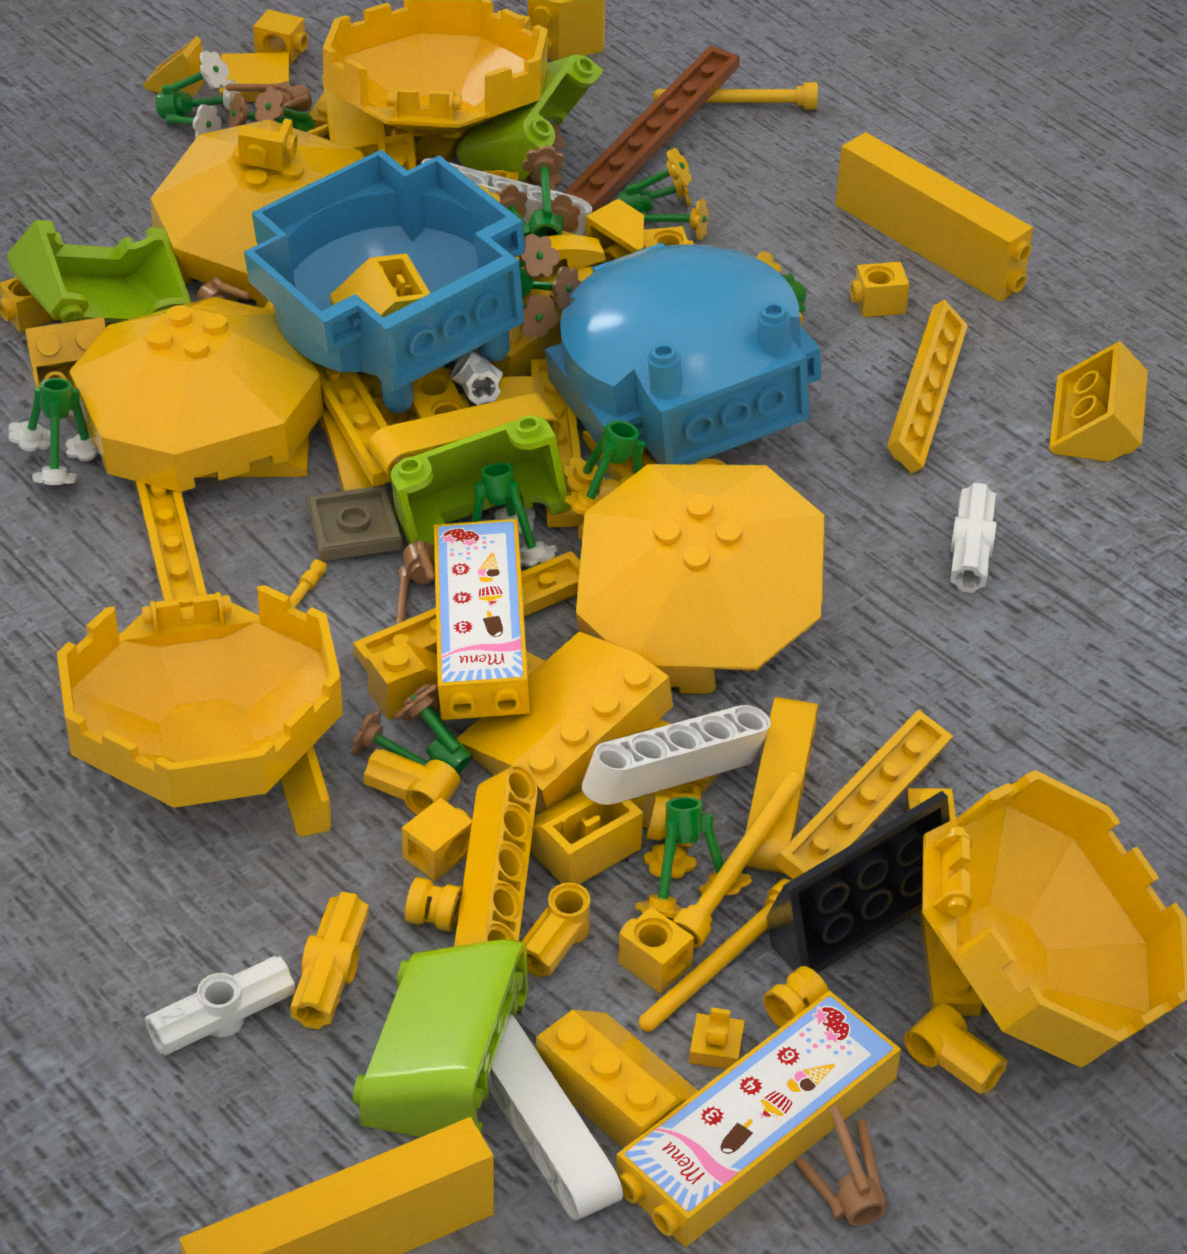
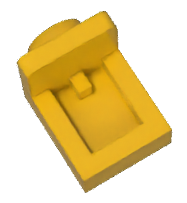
[238,119,298,171]

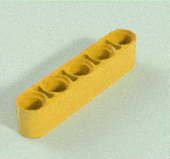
[368,393,562,479]
[745,697,819,874]
[454,765,537,946]

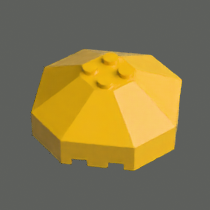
[323,0,548,138]
[151,119,364,308]
[69,297,324,492]
[576,464,825,694]
[57,585,343,808]
[922,770,1187,1068]

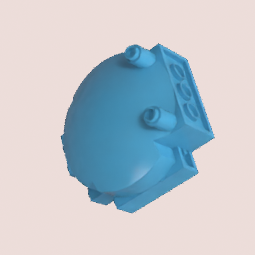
[244,150,525,413]
[545,243,821,465]

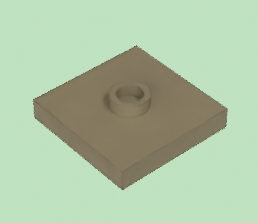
[306,485,402,561]

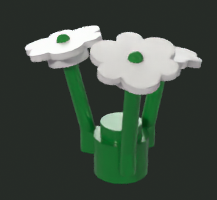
[156,51,240,138]
[8,378,101,485]
[472,462,557,567]

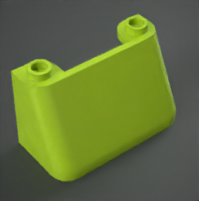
[456,54,603,182]
[7,219,192,323]
[391,415,571,546]
[353,939,529,1137]

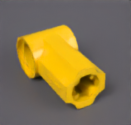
[364,749,461,815]
[521,883,590,978]
[903,1003,1008,1094]

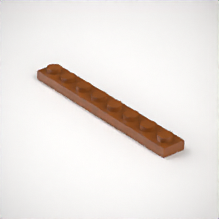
[564,45,740,213]

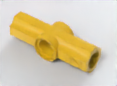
[290,892,369,1030]

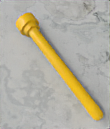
[653,82,818,110]
[673,771,803,948]
[638,879,791,1032]

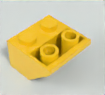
[329,253,431,318]
[25,317,106,399]
[530,790,643,885]

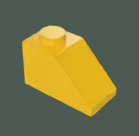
[367,641,438,720]

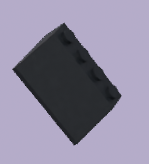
[766,791,950,973]

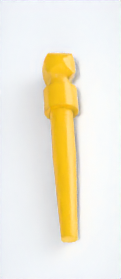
[290,559,327,608]

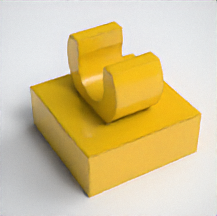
[689,1007,745,1069]

